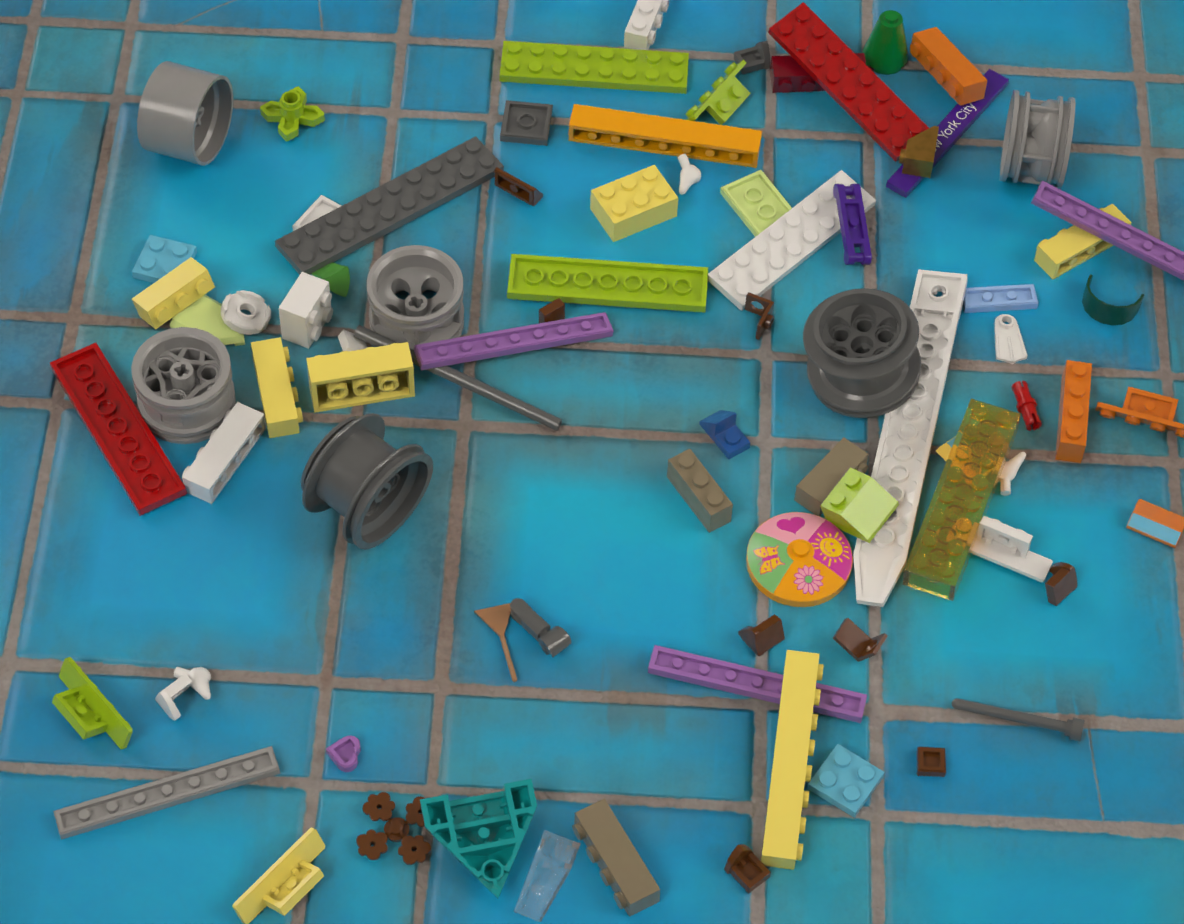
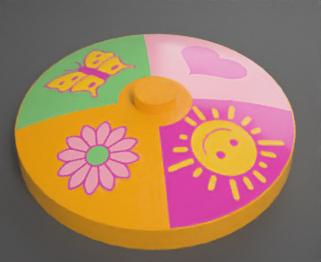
[746,512,853,607]

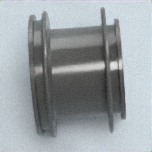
[803,288,921,418]
[301,413,433,550]

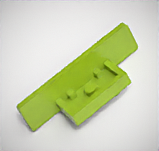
[685,59,751,125]
[52,657,133,749]

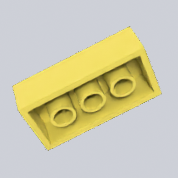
[306,342,415,413]

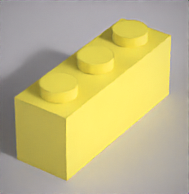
[132,257,215,329]

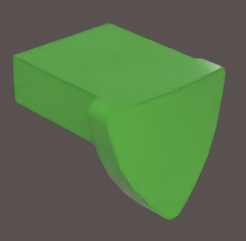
[312,262,350,297]

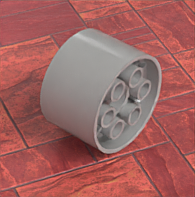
[137,61,233,166]

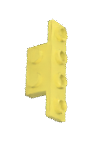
[232,827,325,924]

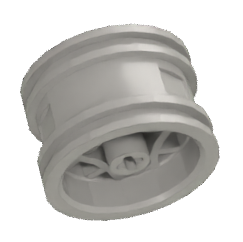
[131,327,236,444]

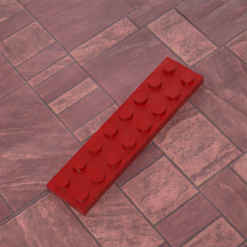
[768,2,929,162]
[50,342,187,516]

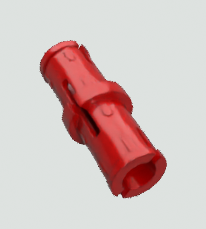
[1011,380,1042,431]

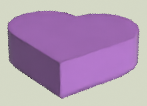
[326,735,361,772]

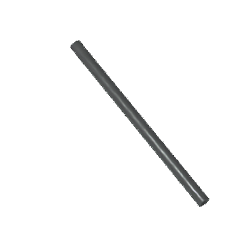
[354,325,562,431]

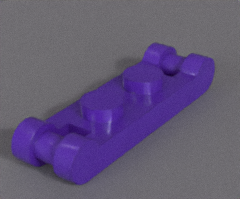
[833,184,872,265]

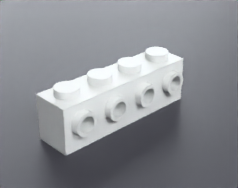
[624,0,669,50]

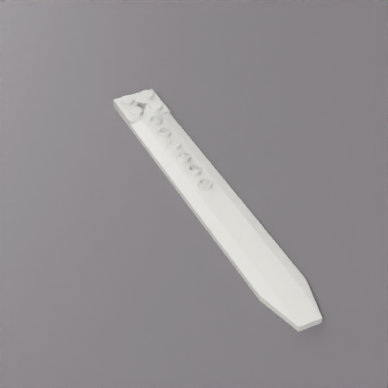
[853,269,968,607]

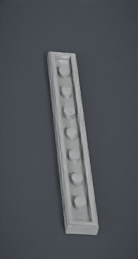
[53,746,280,840]

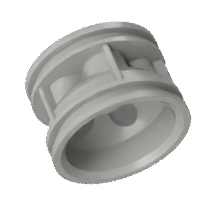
[1000,90,1076,189]
[367,245,464,350]

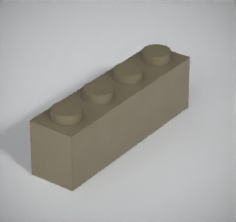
[572,798,661,917]

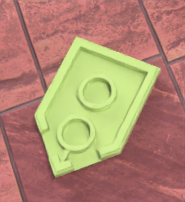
[170,295,245,346]

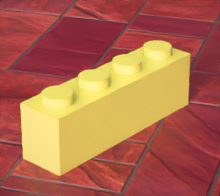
[1034,204,1132,280]
[251,337,303,438]

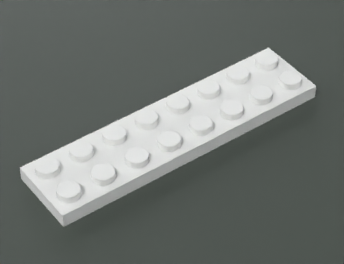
[708,170,876,311]

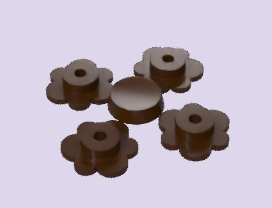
[356,792,431,865]

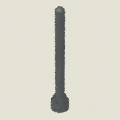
[952,698,1084,742]

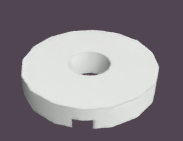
[221,290,271,335]

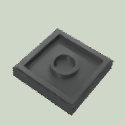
[500,100,553,146]

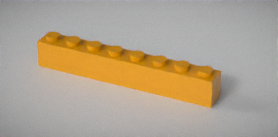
[568,104,762,168]

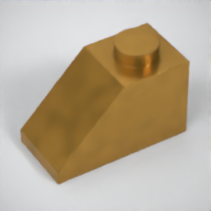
[899,126,939,178]

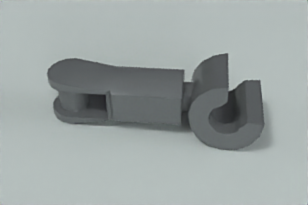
[510,598,571,657]

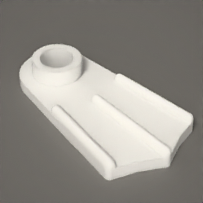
[994,314,1027,364]

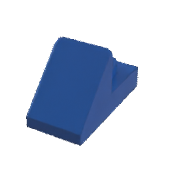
[699,410,750,459]

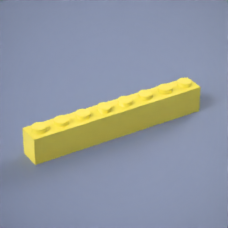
[761,650,824,870]

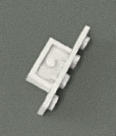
[946,516,1053,582]

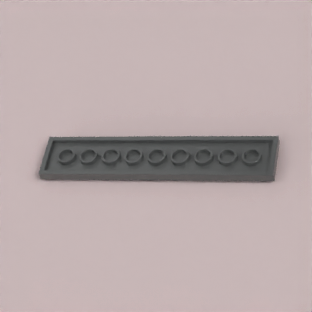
[275,136,504,275]

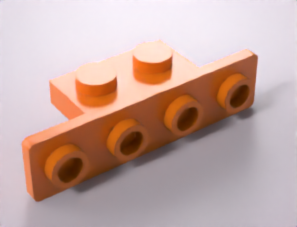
[1095,386,1184,438]

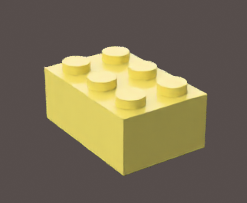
[590,165,678,242]

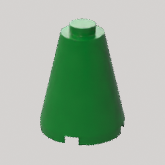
[862,10,908,75]

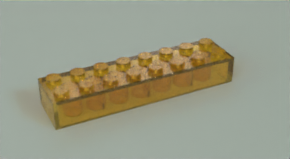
[902,398,1021,601]

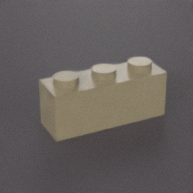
[794,437,868,516]
[667,449,733,533]

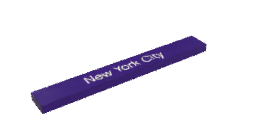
[886,69,1009,198]

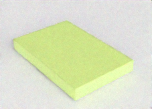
[720,170,792,237]

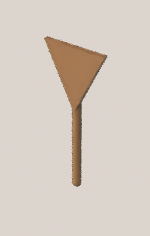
[474,603,517,682]

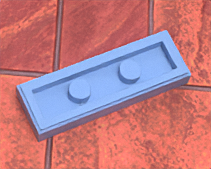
[962,284,1038,313]

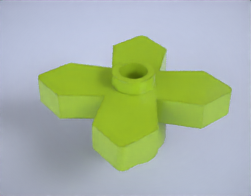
[260,86,325,141]

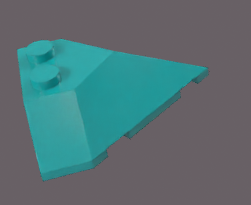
[420,779,537,899]

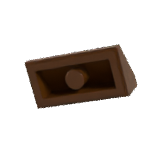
[495,167,543,206]

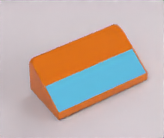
[1126,499,1184,548]

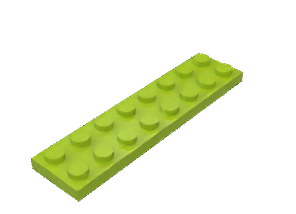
[499,41,689,94]
[507,254,708,312]

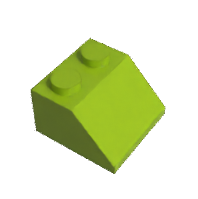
[820,467,899,543]

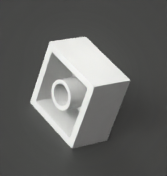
[278,272,333,349]

